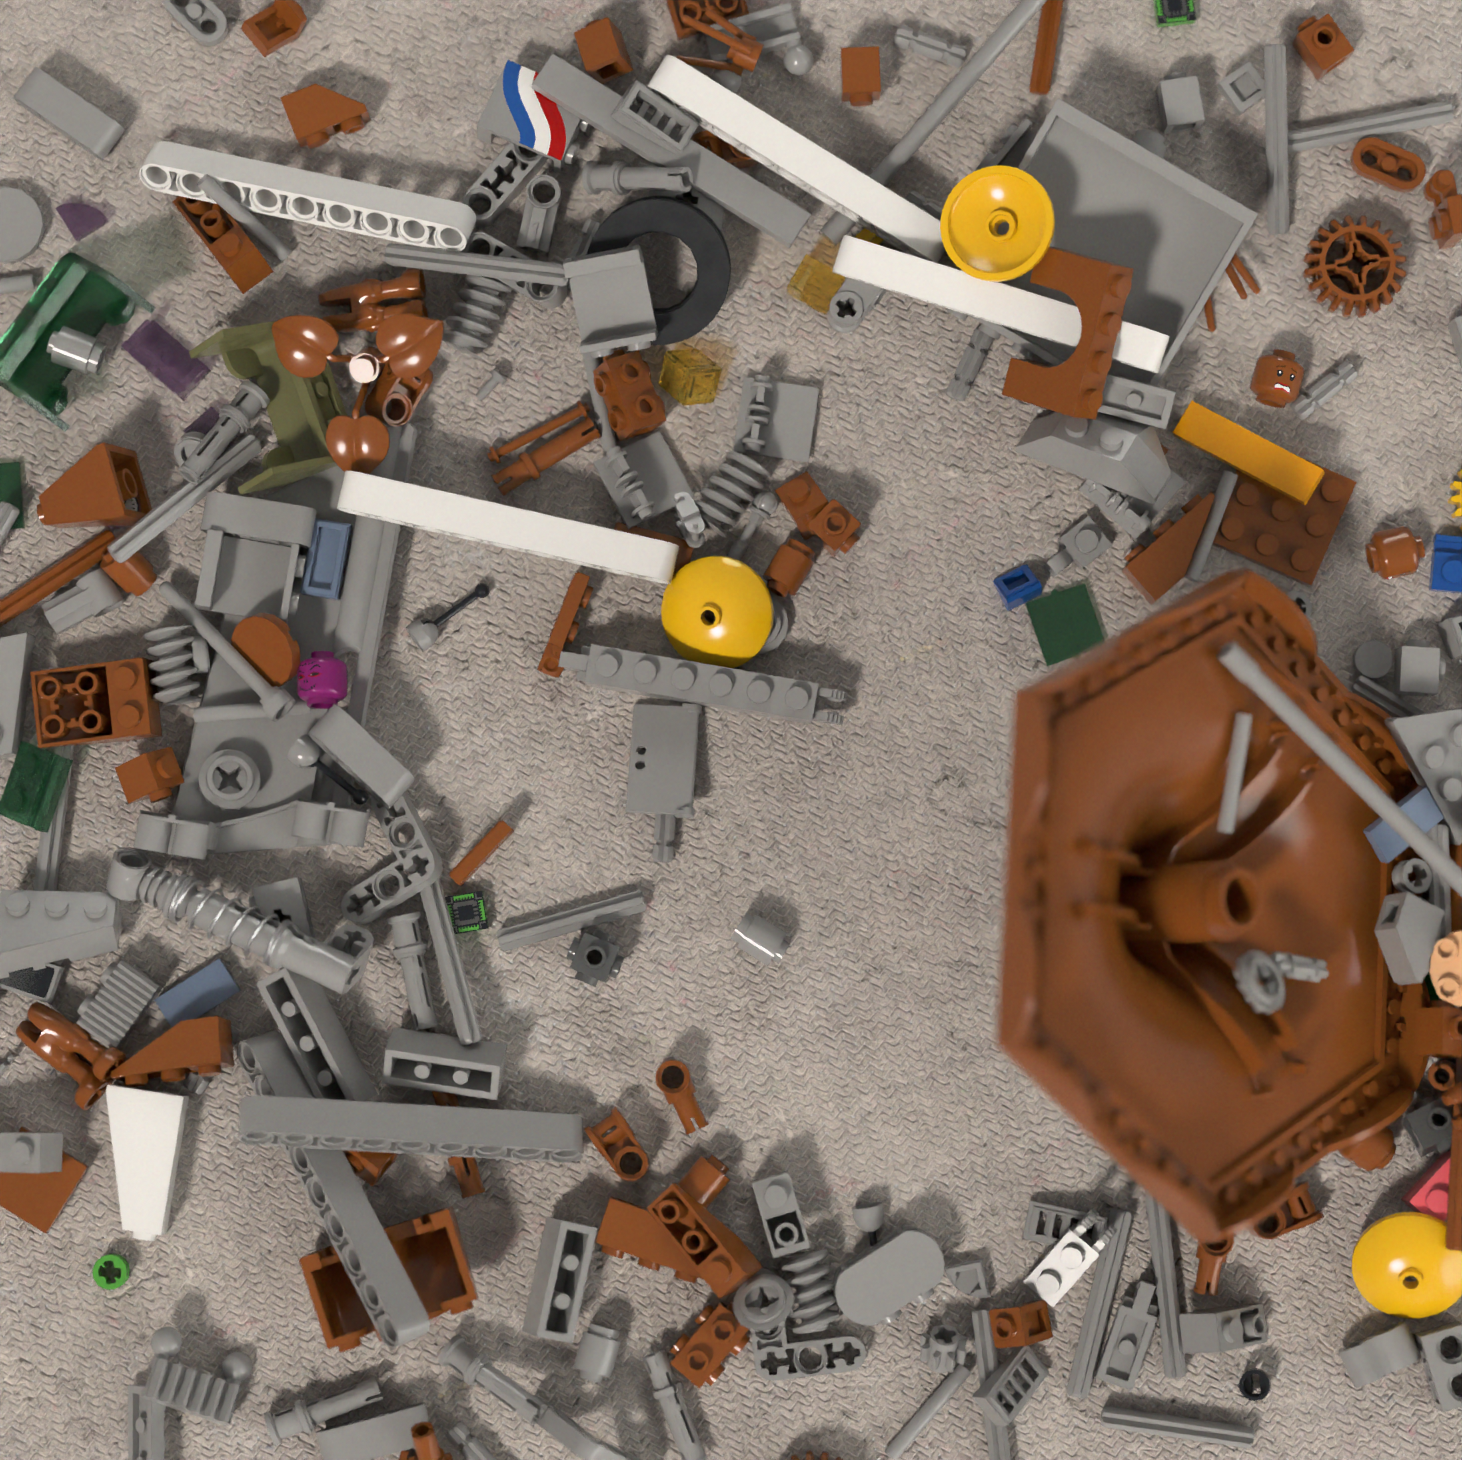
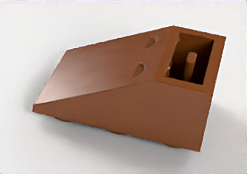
[30,657,162,748]

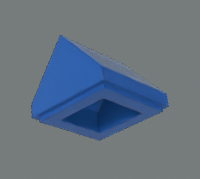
[993,564,1042,611]

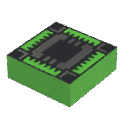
[1153,0,1196,28]
[445,891,489,934]

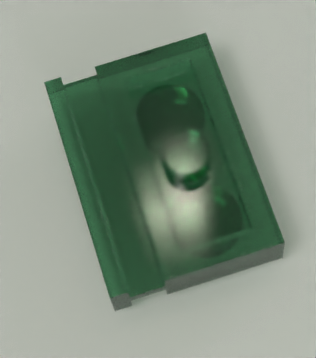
[0,741,73,833]

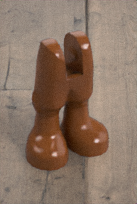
[318,267,429,333]
[15,1002,126,1111]

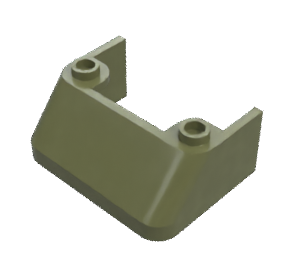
[189,321,348,495]

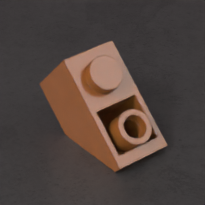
[280,84,371,149]

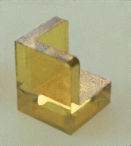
[787,254,846,315]
[659,348,722,406]

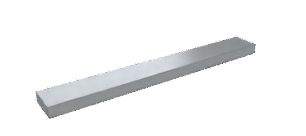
[532,53,811,248]

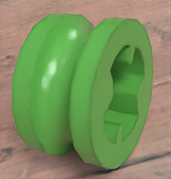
[92,1254,130,1290]

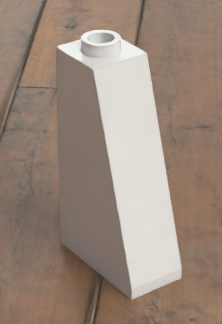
[106,1084,189,1241]

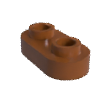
[1350,137,1425,193]

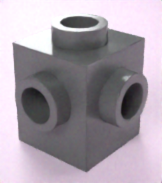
[566,928,625,987]
[1402,1095,1453,1157]

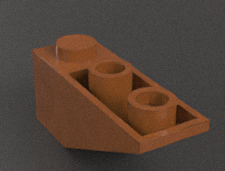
[172,196,273,294]
[1122,492,1215,605]
[111,1016,234,1087]
[646,1183,763,1299]
[595,1196,703,1284]

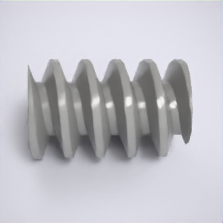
[443,275,513,358]
[694,451,771,537]
[144,625,202,706]
[781,1249,839,1334]

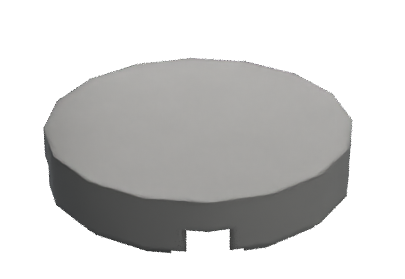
[0,187,45,264]

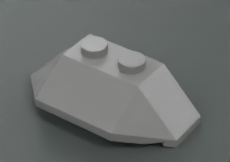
[1016,411,1171,504]

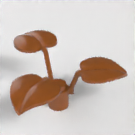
[272,313,444,475]

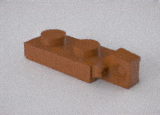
[537,572,594,678]

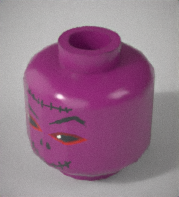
[297,651,348,709]

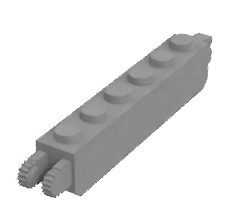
[558,644,848,725]

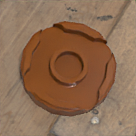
[231,612,300,687]

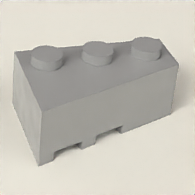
[0,890,123,979]

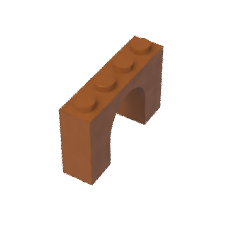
[1002,246,1134,420]

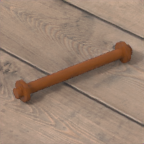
[487,400,590,464]

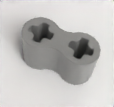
[1338,1321,1421,1388]

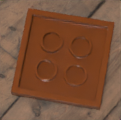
[1213,457,1356,587]

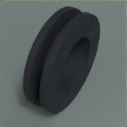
[587,196,731,345]

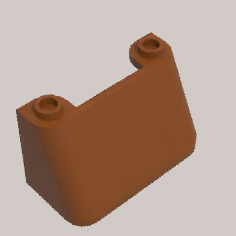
[299,1206,479,1353]

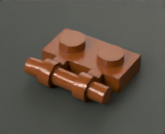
[1423,170,1462,250]

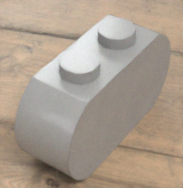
[832,1226,944,1326]

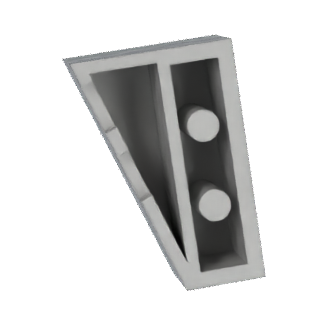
[0,632,36,760]

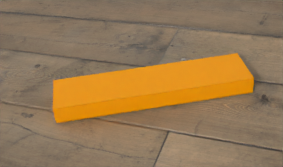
[1172,401,1325,505]

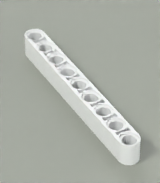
[647,55,945,263]
[139,141,476,252]
[832,235,1170,373]
[337,471,679,584]

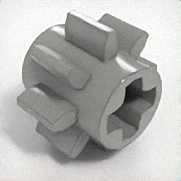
[920,1325,967,1373]

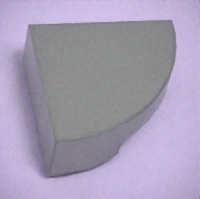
[944,1258,990,1298]

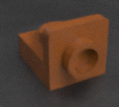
[989,1299,1053,1348]

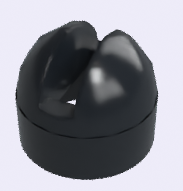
[1239,1368,1271,1401]

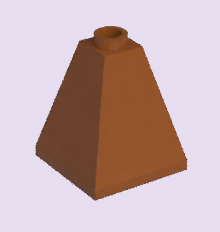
[37,442,152,528]

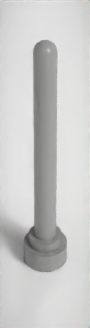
[159,581,296,722]

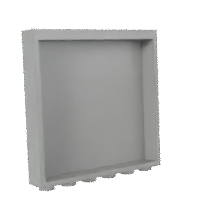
[946,98,1258,386]

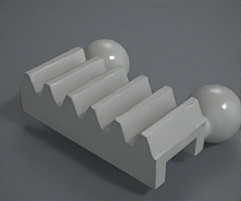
[704,3,814,93]
[139,1327,253,1426]

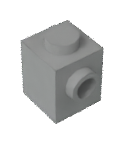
[1393,640,1446,697]

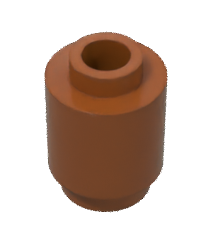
[763,538,815,598]
[100,546,157,596]
[677,1155,730,1208]

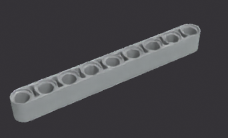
[237,1029,430,1348]
[239,1095,583,1163]

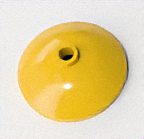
[940,165,1055,282]
[661,556,774,668]
[1352,1212,1462,1319]

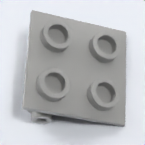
[733,375,819,463]
[593,431,695,529]
[1078,467,1186,539]

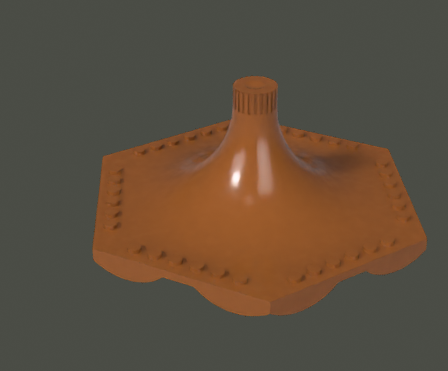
[996,568,1439,1242]

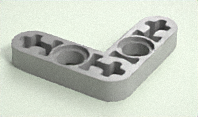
[341,791,443,924]
[751,1267,866,1381]
[533,1395,641,1460]

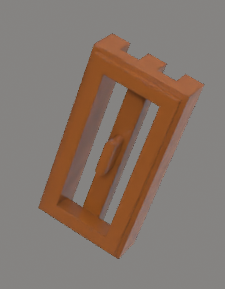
[449,820,514,886]

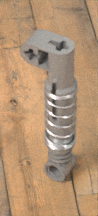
[106,847,374,995]

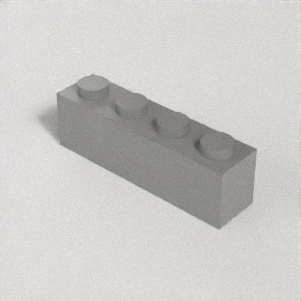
[256,967,378,1101]

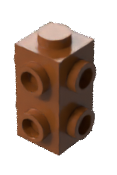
[593,349,667,442]
[669,1301,750,1389]

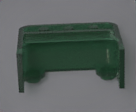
[0,252,156,432]

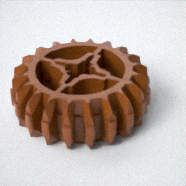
[1303,215,1406,318]

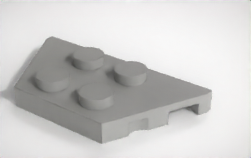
[1384,708,1462,845]

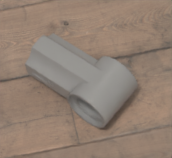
[516,175,563,254]
[41,568,125,635]

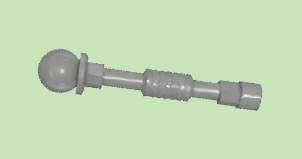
[726,491,778,561]

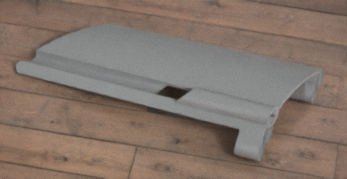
[133,421,418,860]

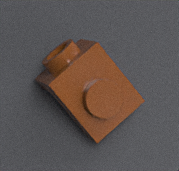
[241,0,307,57]
[775,471,829,540]
[809,499,861,557]

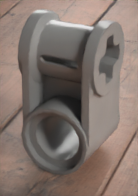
[828,277,887,333]

